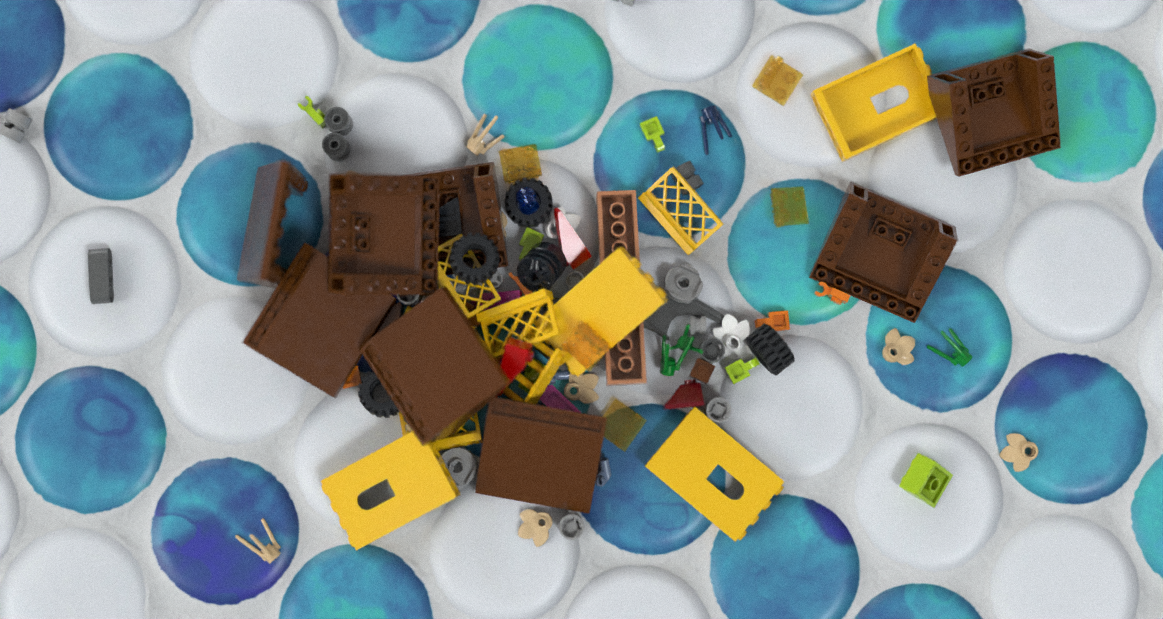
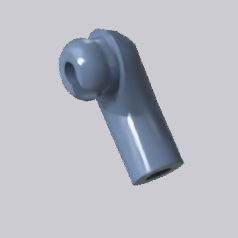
[549,370,569,385]
[595,457,611,487]

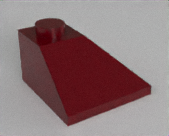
[663,379,704,410]

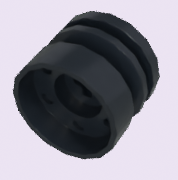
[517,242,567,292]

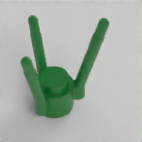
[669,324,704,354]
[927,328,973,367]
[659,335,695,376]

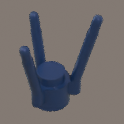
[699,105,732,155]

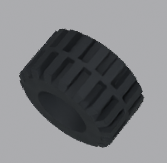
[504,177,553,228]
[450,233,499,285]
[746,324,795,376]
[358,371,399,418]

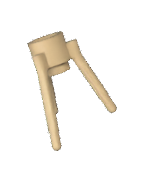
[466,114,505,156]
[235,518,281,564]

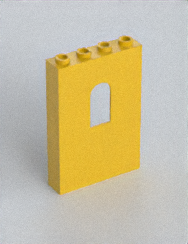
[810,43,937,162]
[645,407,785,542]
[321,431,461,550]

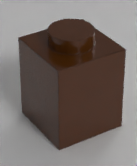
[689,358,715,384]

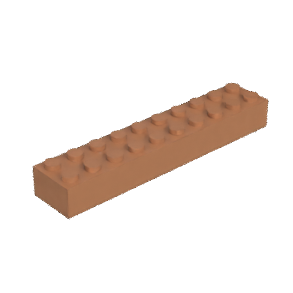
[596,190,647,386]

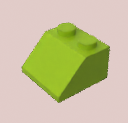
[899,453,953,508]

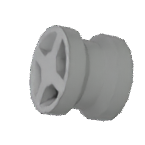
[485,270,503,289]
[690,316,706,335]

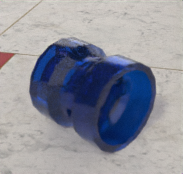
[516,187,539,215]

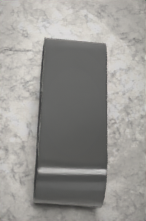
[88,248,114,304]

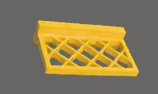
[638,166,724,255]
[438,234,501,319]
[476,289,561,358]
[399,411,483,451]

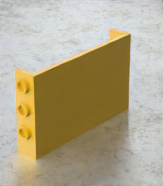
[533,247,668,377]

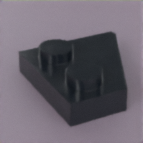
[439,197,463,237]

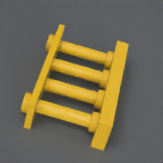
[499,325,568,405]

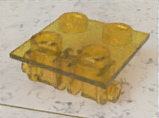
[751,55,804,106]
[499,144,542,184]
[769,187,809,228]
[561,321,611,372]
[603,398,647,452]

